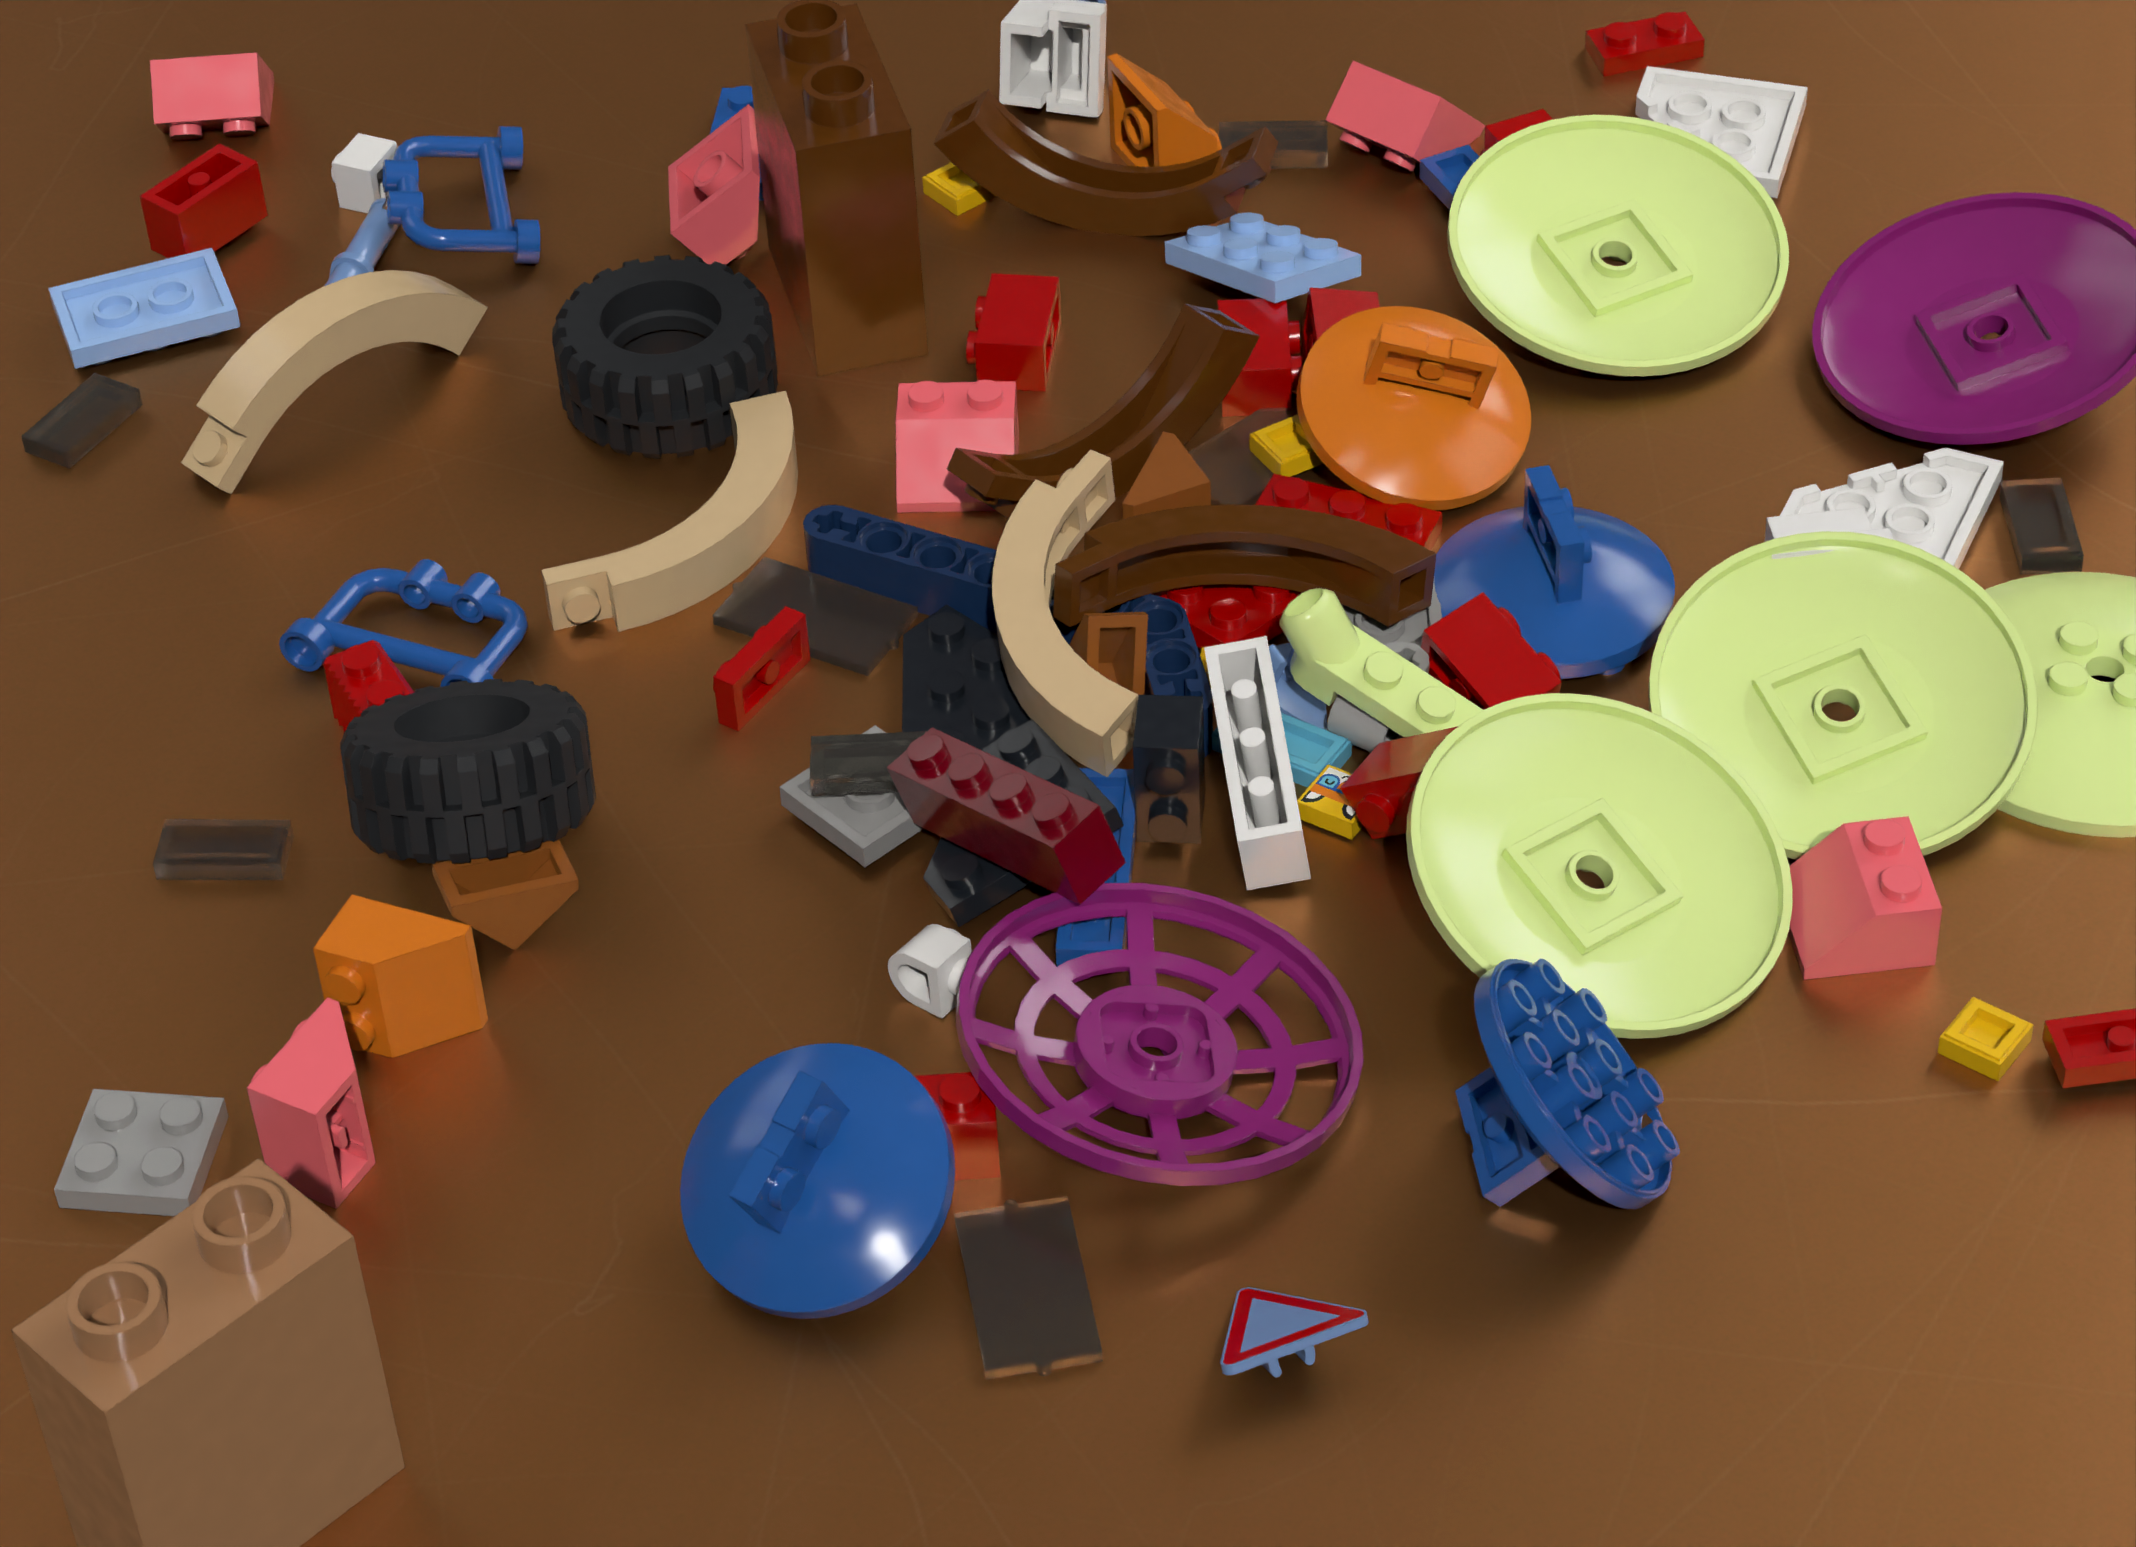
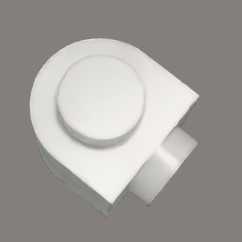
[888,924,972,1019]

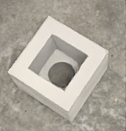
[331,133,397,214]

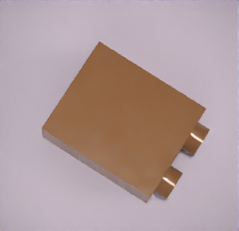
[11,1158,405,1547]

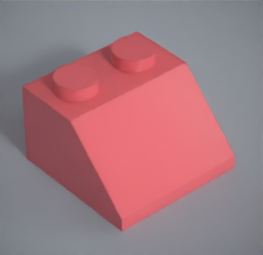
[150,52,274,140]
[1325,61,1485,172]
[668,104,760,265]
[896,380,1019,513]
[1788,816,1942,980]

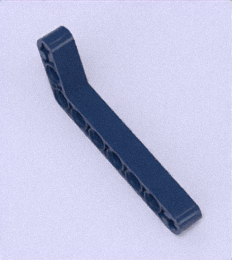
[803,505,1213,757]

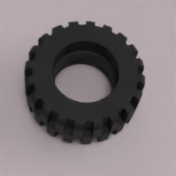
[552,255,778,459]
[340,679,596,864]

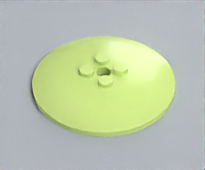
[1447,115,1789,376]
[1648,531,2038,860]
[1985,572,2136,838]
[1406,693,1793,1039]

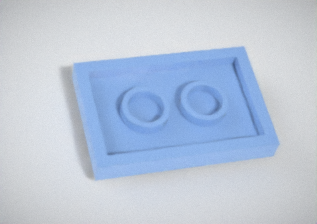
[1165,213,1361,303]
[48,248,241,369]

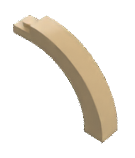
[181,270,488,494]
[541,391,798,632]
[992,449,1138,777]

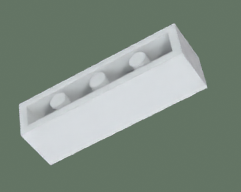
[1204,636,1311,890]

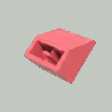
[247,997,376,1209]

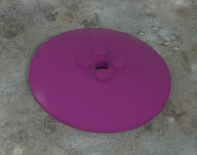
[1812,192,2136,445]

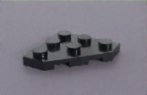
[902,604,1031,750]
[923,719,1124,927]

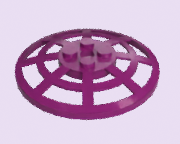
[956,883,1364,1186]

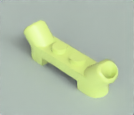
[1280,588,1483,738]

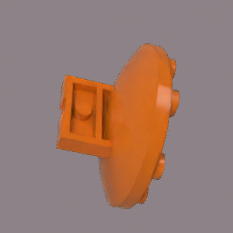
[1296,306,1531,511]

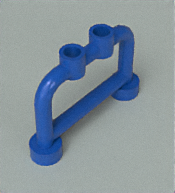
[382,126,541,264]
[279,559,528,687]

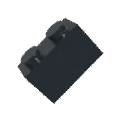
[1133,695,1206,844]

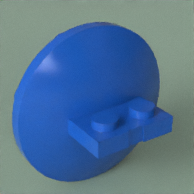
[1434,465,1675,681]
[1455,958,1680,1209]
[680,1043,955,1319]

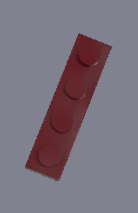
[887,727,1126,905]

